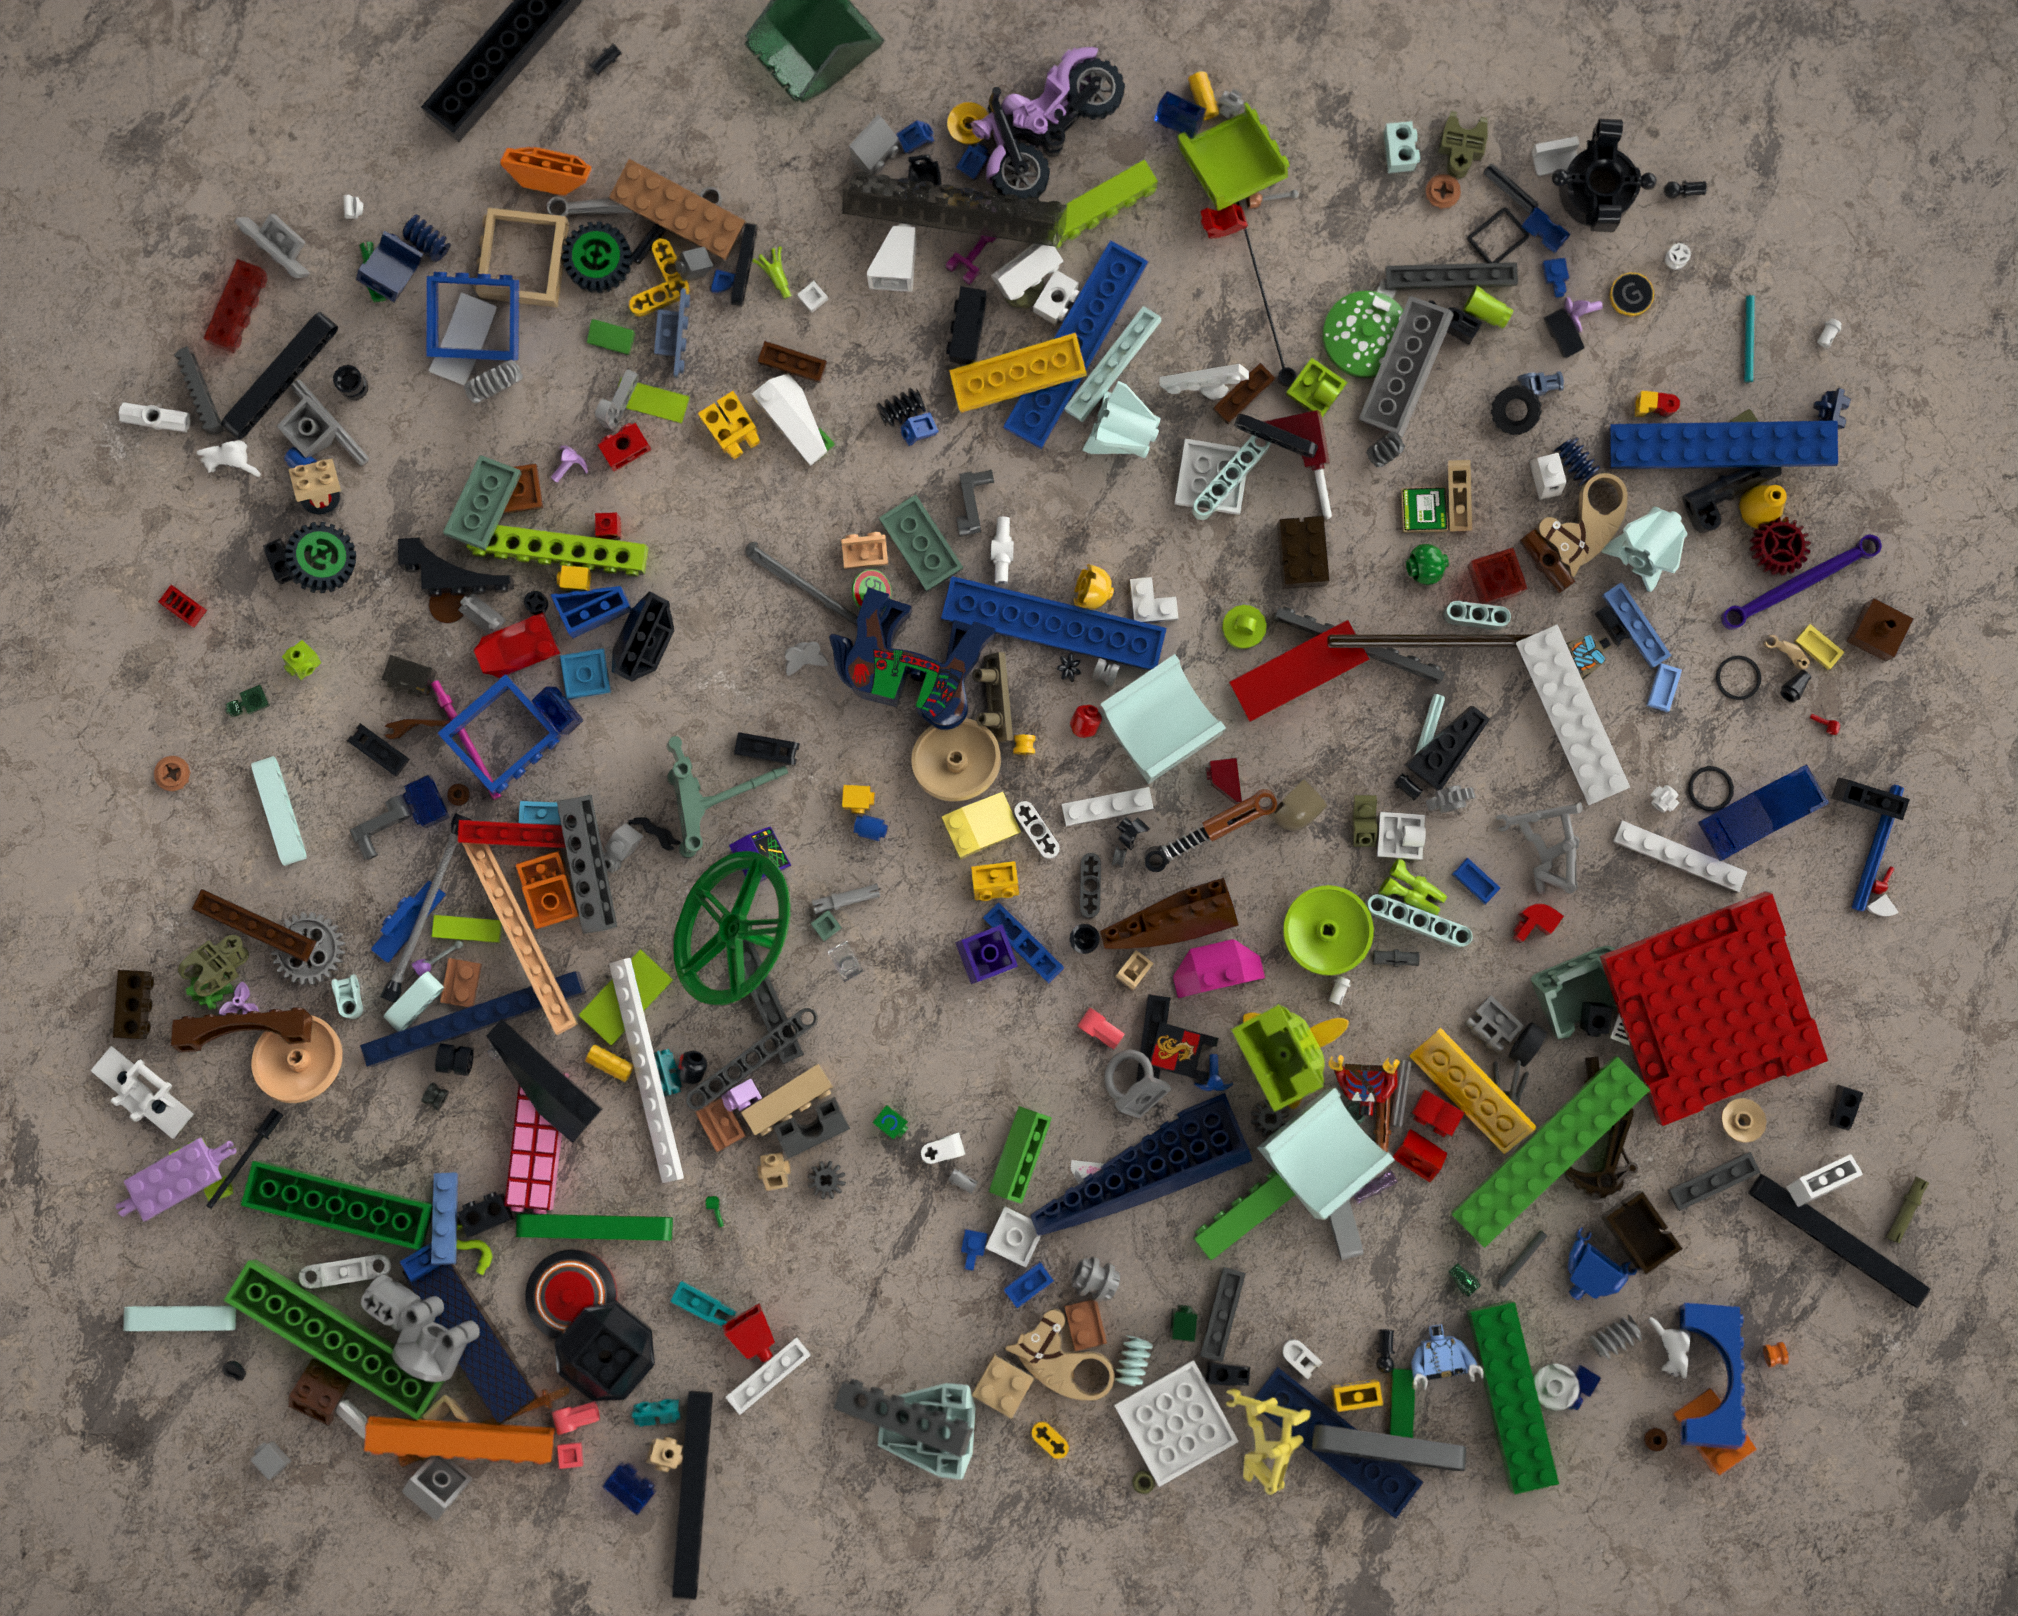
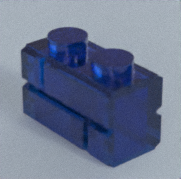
[1154,91,1206,139]
[532,686,583,735]
[403,775,450,828]
[602,1462,657,1515]

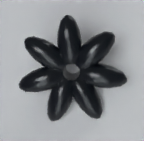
[1056,653,1081,682]

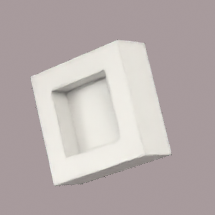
[797,281,828,313]

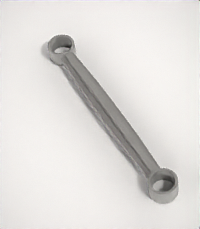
[547,187,722,218]

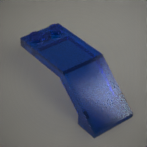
[1698,764,1829,861]

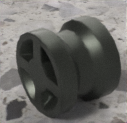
[421,1082,449,1111]

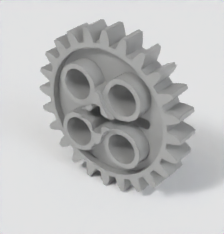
[270,912,345,985]

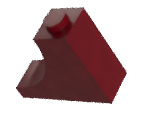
[1263,410,1330,471]

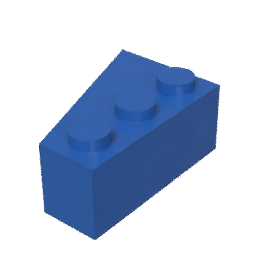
[550,586,632,639]

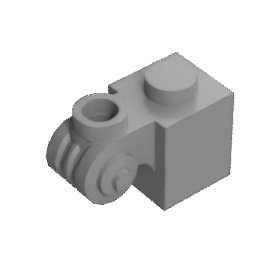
[603,823,644,873]

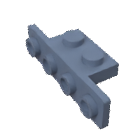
[654,288,690,379]

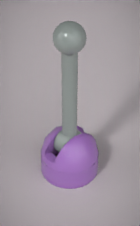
[412,940,463,977]

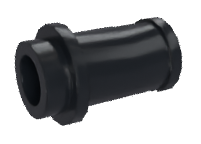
[1394,773,1423,801]

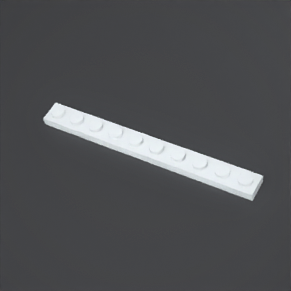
[609,958,684,1183]

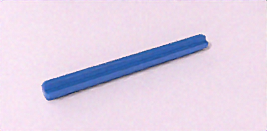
[1852,785,1904,912]

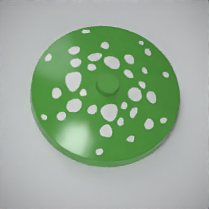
[1323,291,1403,378]

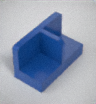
[1004,1261,1054,1308]

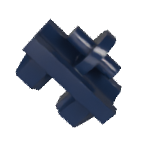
[1813,388,1851,430]

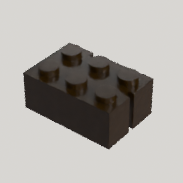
[1277,516,1329,589]
[1600,1191,1683,1275]

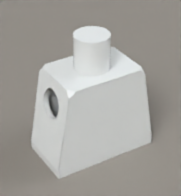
[1529,453,1566,500]

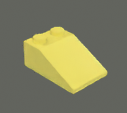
[942,792,1021,860]

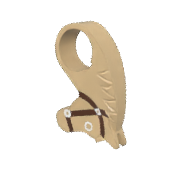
[1536,473,1628,578]
[1005,1309,1115,1400]

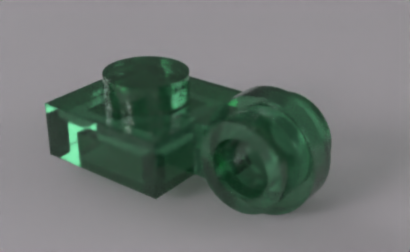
[225,685,270,717]

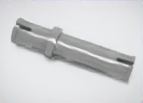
[812,883,880,914]

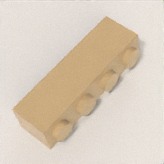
[741,1064,833,1137]

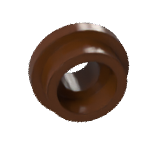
[447,783,470,806]
[1644,1428,1668,1451]

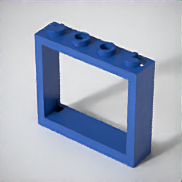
[426,272,519,361]
[438,674,561,796]

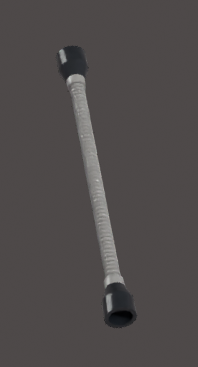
[380,813,472,1003]

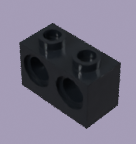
[457,1191,514,1238]

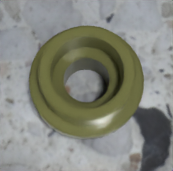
[1132,1470,1155,1494]

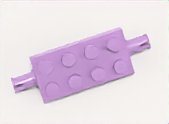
[116,1138,236,1222]

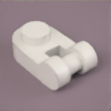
[1282,1339,1323,1379]

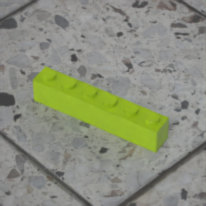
[1032,159,1158,249]

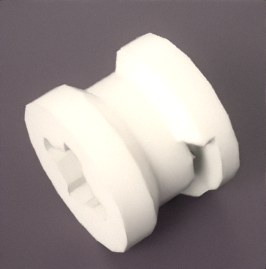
[1665,243,1691,270]

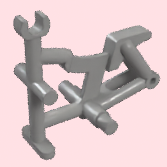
[1496,802,1582,894]

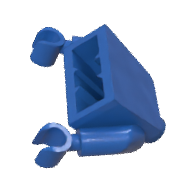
[1567,1227,1637,1300]

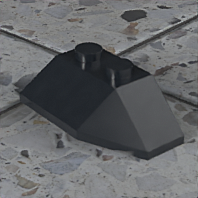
[612,591,675,682]

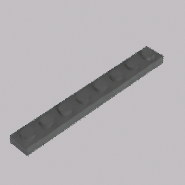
[1274,607,1445,684]

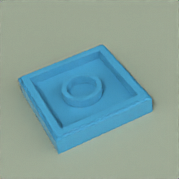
[560,648,611,700]

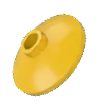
[947,102,988,145]

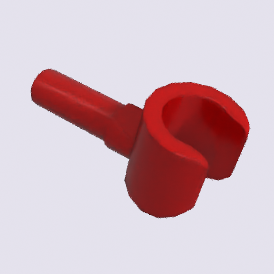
[1810,713,1840,735]
[1871,866,1895,895]

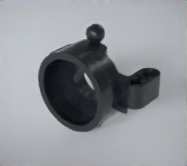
[1551,118,1657,232]

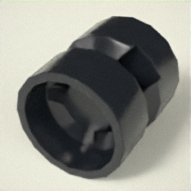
[333,365,369,400]
[435,1043,474,1076]

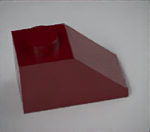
[1205,758,1242,805]

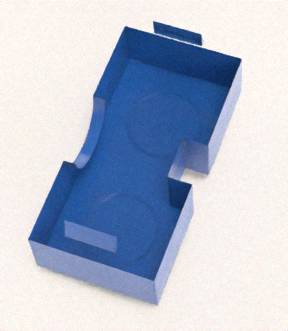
[1521,207,1571,253]

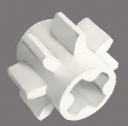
[1650,785,1679,813]

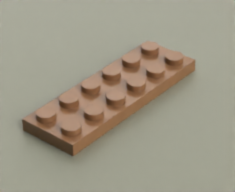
[609,159,746,261]

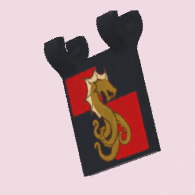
[1149,1022,1219,1082]

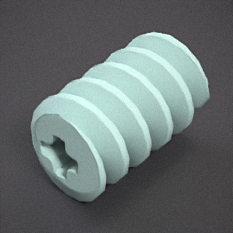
[1114,1335,1153,1386]

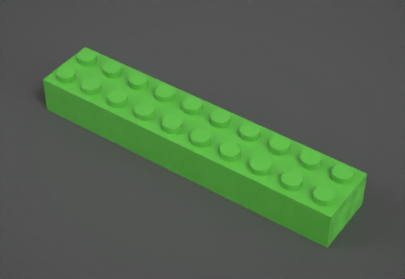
[1451,1056,1650,1248]
[224,1259,445,1420]

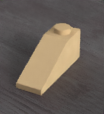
[1448,460,1472,531]

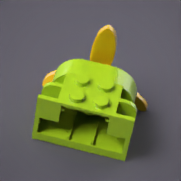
[1231,1004,1349,1112]

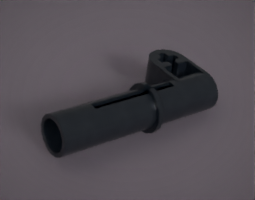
[1682,467,1782,533]

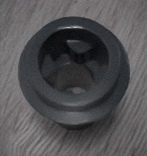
[1780,670,1811,703]

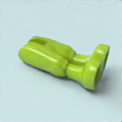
[1378,858,1448,916]

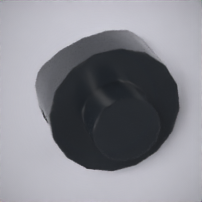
[1116,817,1150,851]
[1069,924,1100,954]

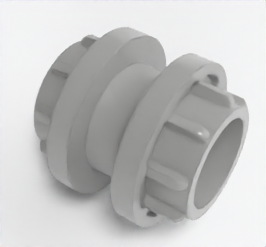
[1071,1257,1120,1303]

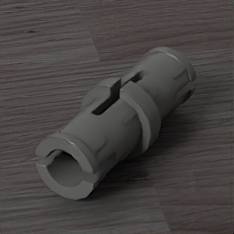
[1373,949,1420,967]

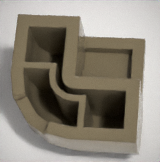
[1268,779,1327,831]

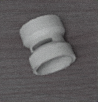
[1091,658,1120,686]

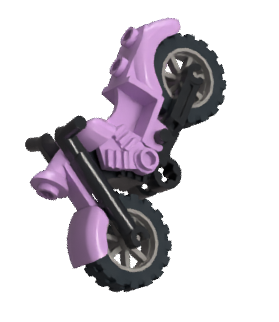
[971,47,1125,205]

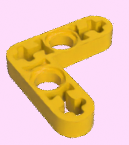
[629,238,690,317]

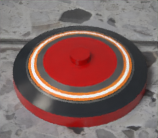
[525,1249,617,1339]

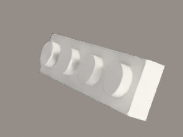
[1062,787,1154,826]
[726,1337,811,1415]

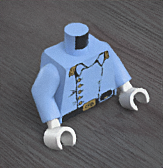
[1411,1324,1483,1390]

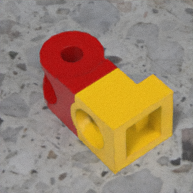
[1634,390,1680,418]

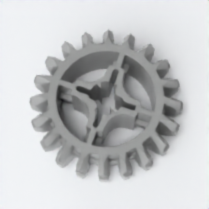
[464,360,523,403]

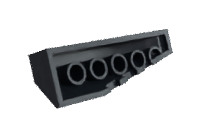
[486,1019,603,1143]

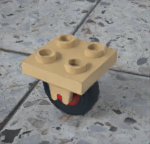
[289,458,341,515]

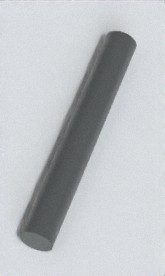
[1497,1230,1548,1288]

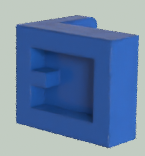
[896,120,935,154]
[956,143,991,180]
[900,412,939,446]

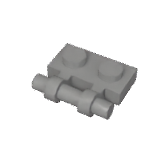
[1464,995,1524,1054]

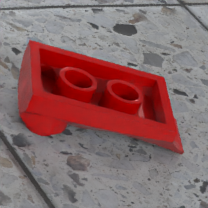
[473,612,561,678]

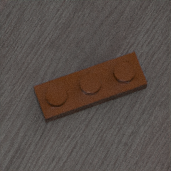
[758,341,827,383]
[1213,363,1276,425]

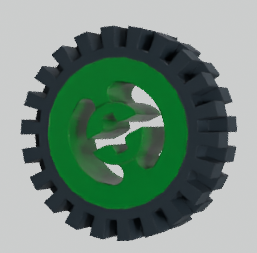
[562,221,632,293]
[284,522,357,593]

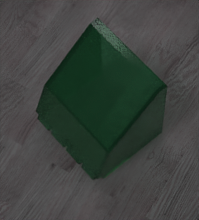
[744,0,885,103]

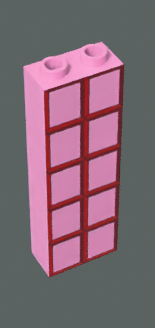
[504,1073,569,1214]

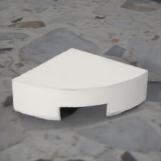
[1866,894,1898,916]

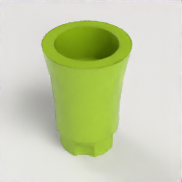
[1462,285,1513,329]

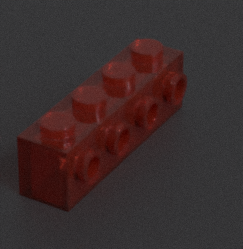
[203,259,267,353]

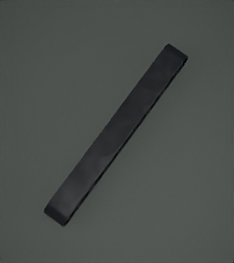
[1748,1174,1931,1309]
[672,1390,713,1600]

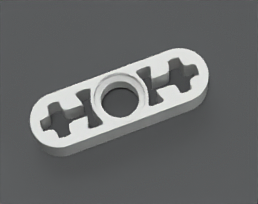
[1014,801,1059,859]

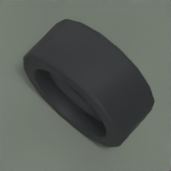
[1509,1022,1547,1067]

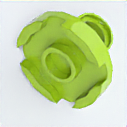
[1222,605,1267,650]

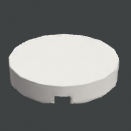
[1534,1364,1580,1411]

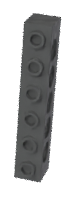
[557,795,618,934]
[833,1379,974,1457]

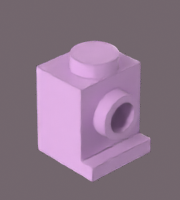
[721,1079,762,1112]

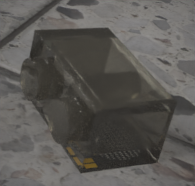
[381,655,437,698]

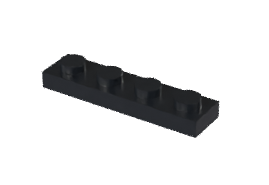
[1136,994,1171,1083]

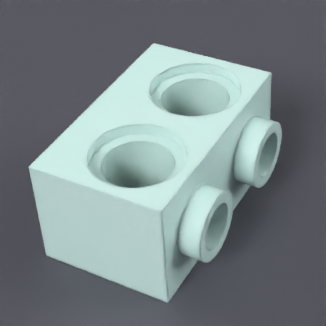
[1383,121,1420,173]

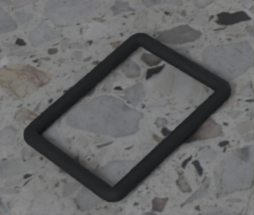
[1467,207,1530,263]

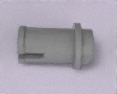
[948,1168,978,1194]

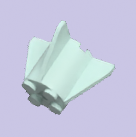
[1082,381,1161,459]
[1601,506,1688,592]

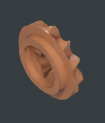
[1426,174,1461,209]
[154,756,191,792]

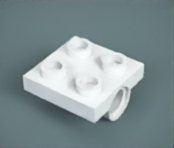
[1377,812,1426,860]

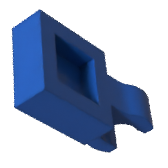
[1542,258,1569,298]
[961,1229,988,1271]

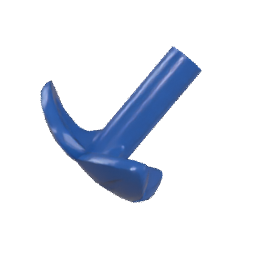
[1194,1054,1233,1092]

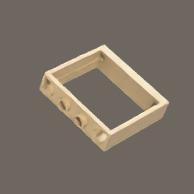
[474,208,569,308]

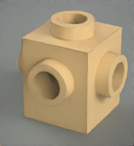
[757,1152,791,1191]
[646,1437,683,1473]

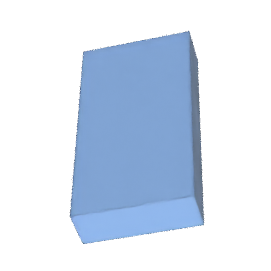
[1646,663,1682,712]

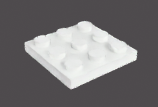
[1174,439,1249,515]

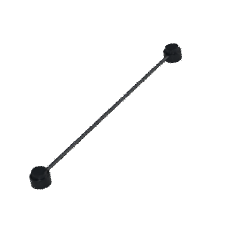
[1236,201,1296,387]

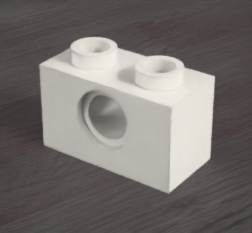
[1033,270,1080,326]

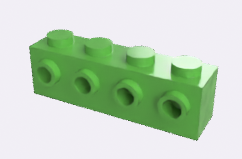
[989,1106,1052,1204]

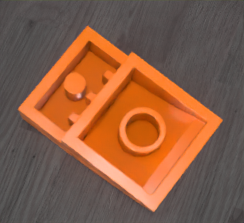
[516,850,579,929]

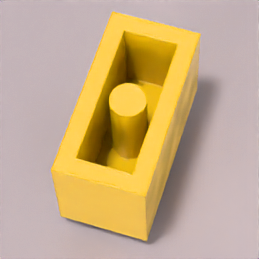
[1331,1379,1383,1412]

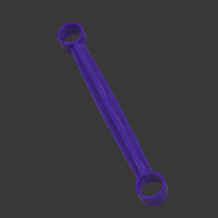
[1721,535,1882,630]

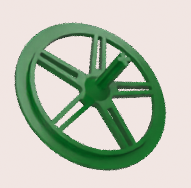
[673,851,790,1006]

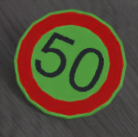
[852,569,892,610]

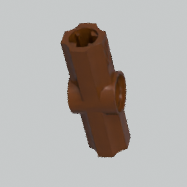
[1519,529,1575,593]

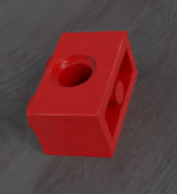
[598,422,652,472]

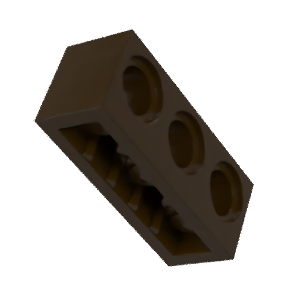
[112,970,154,1039]

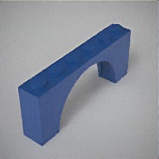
[1679,1303,1746,1449]

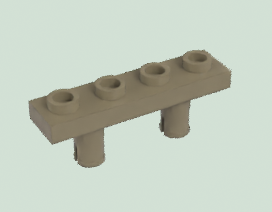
[972,652,1013,744]

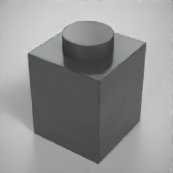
[675,247,713,281]

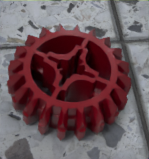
[1750,516,1811,576]

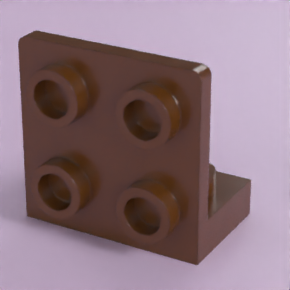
[288,1358,352,1426]

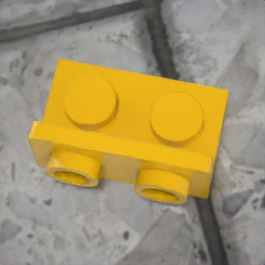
[971,861,1019,901]

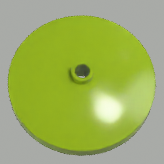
[1283,885,1374,976]

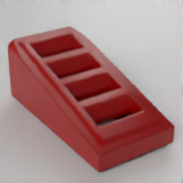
[158,585,207,628]

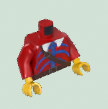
[1328,1055,1400,1116]

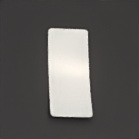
[1372,280,1396,311]

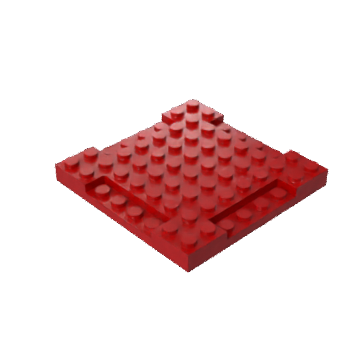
[1600,891,1828,1126]

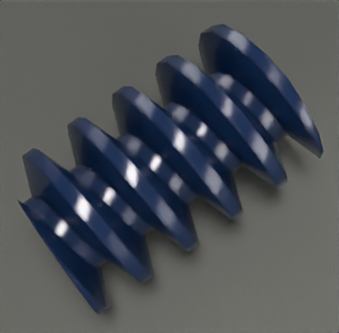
[402,214,451,262]
[1553,437,1600,487]

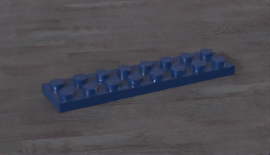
[1253,1367,1423,1519]

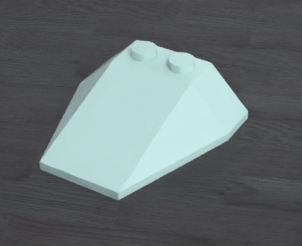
[878,1383,976,1480]

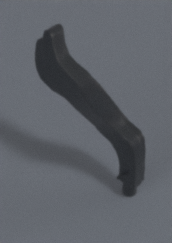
[628,817,681,851]

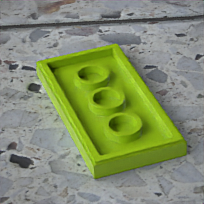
[579,949,673,1046]

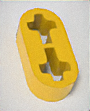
[1031,1421,1069,1459]

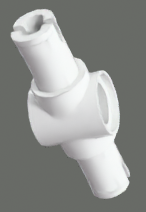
[991,517,1014,584]

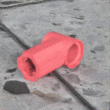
[1077,1008,1125,1050]
[551,1401,600,1435]

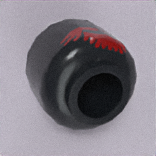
[675,1051,708,1084]

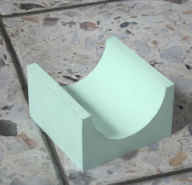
[1099,654,1226,784]
[1257,1088,1394,1219]

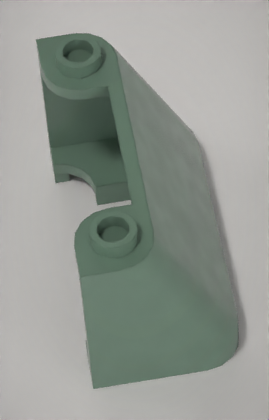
[1531,946,1618,1040]

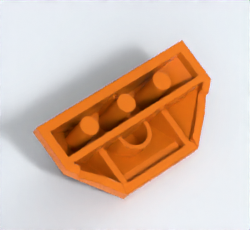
[500,147,592,196]

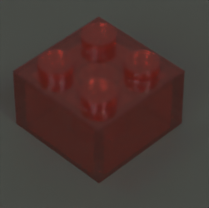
[1467,547,1528,605]

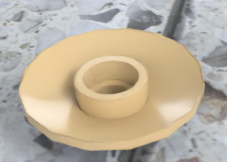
[1721,1098,1767,1143]

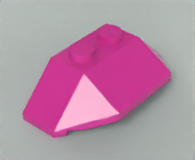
[1173,939,1265,998]

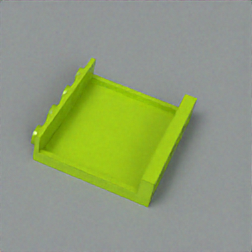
[1177,102,1290,211]

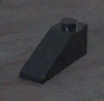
[1831,777,1910,820]

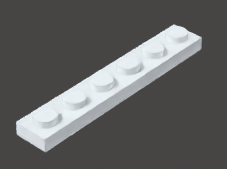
[1613,821,1747,893]

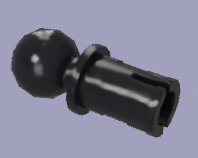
[1664,180,1707,199]
[1376,1329,1395,1374]

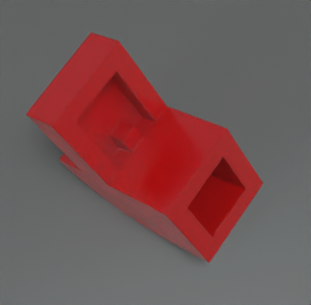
[1200,204,1248,238]
[1512,904,1564,943]

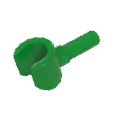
[706,1196,724,1228]

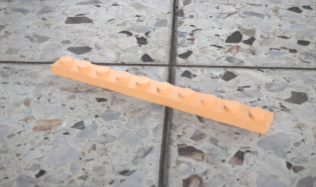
[462,843,578,1035]

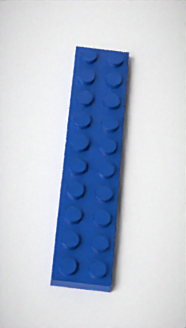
[1003,240,1148,450]
[1610,421,1838,469]
[941,576,1167,670]

